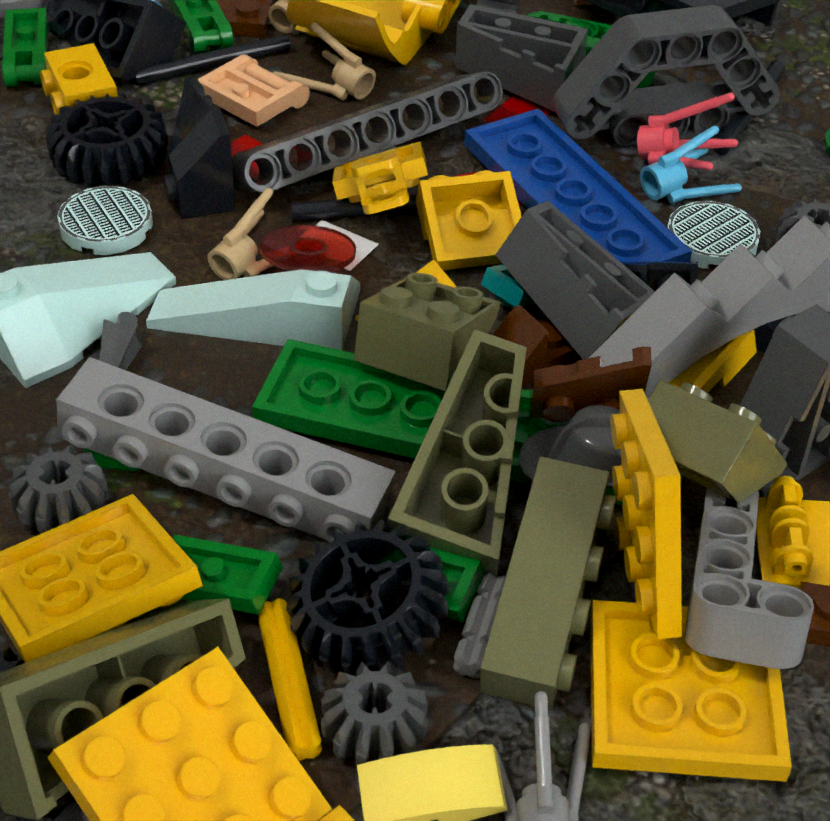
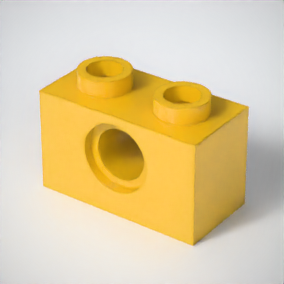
[40,43,118,115]

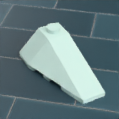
[0,252,176,389]
[146,269,360,350]

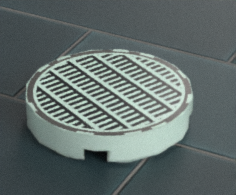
[57,186,153,256]
[667,201,761,269]

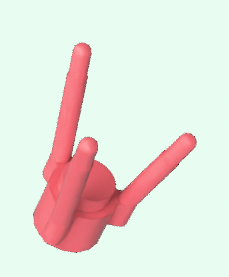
[637,93,738,171]

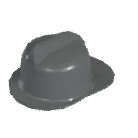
[519,405,621,488]

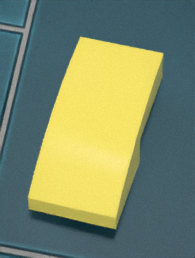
[357,744,508,821]

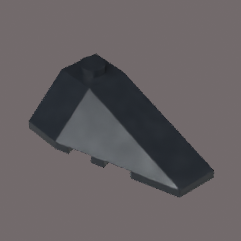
[42,0,186,81]
[163,76,235,219]

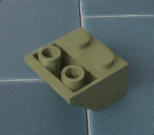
[354,273,501,391]
[648,380,787,503]

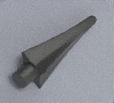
[99,312,142,370]

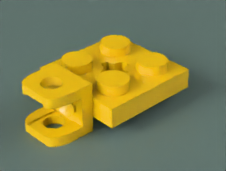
[332,141,428,214]

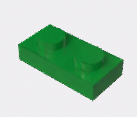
[173,535,283,615]

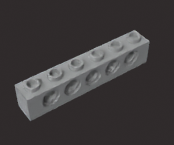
[56,357,396,543]

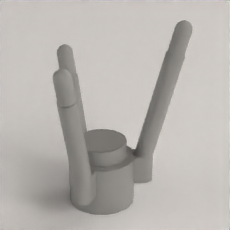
[496,691,591,821]

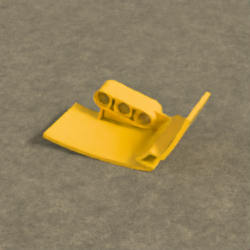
[286,0,461,66]

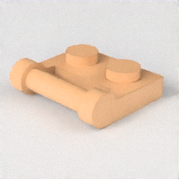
[197,54,310,127]

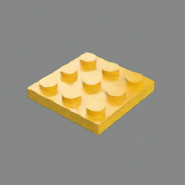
[610,389,682,639]
[0,494,203,663]
[590,600,792,782]
[48,647,333,821]

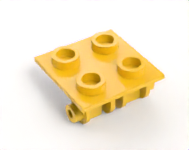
[756,476,830,588]

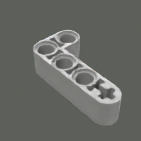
[684,488,814,669]

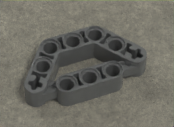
[552,5,780,147]

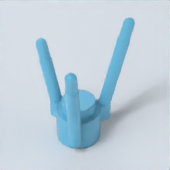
[640,125,742,204]

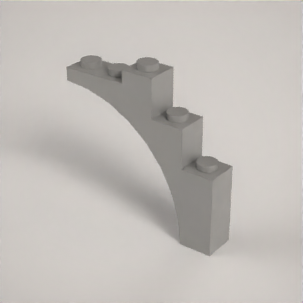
[589,215,830,400]

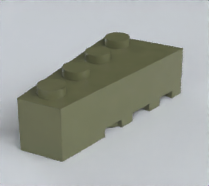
[388,329,527,577]
[480,456,617,711]
[0,598,246,820]

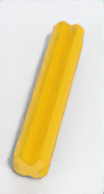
[258,598,322,762]

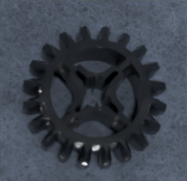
[46,93,168,188]
[285,519,450,676]

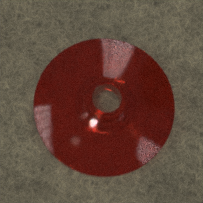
[260,225,356,272]

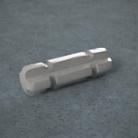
[453,573,506,679]

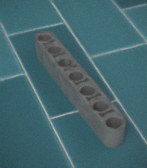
[232,72,503,192]

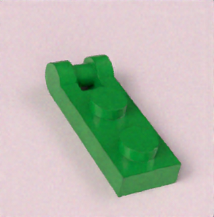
[168,0,234,53]
[2,8,48,87]

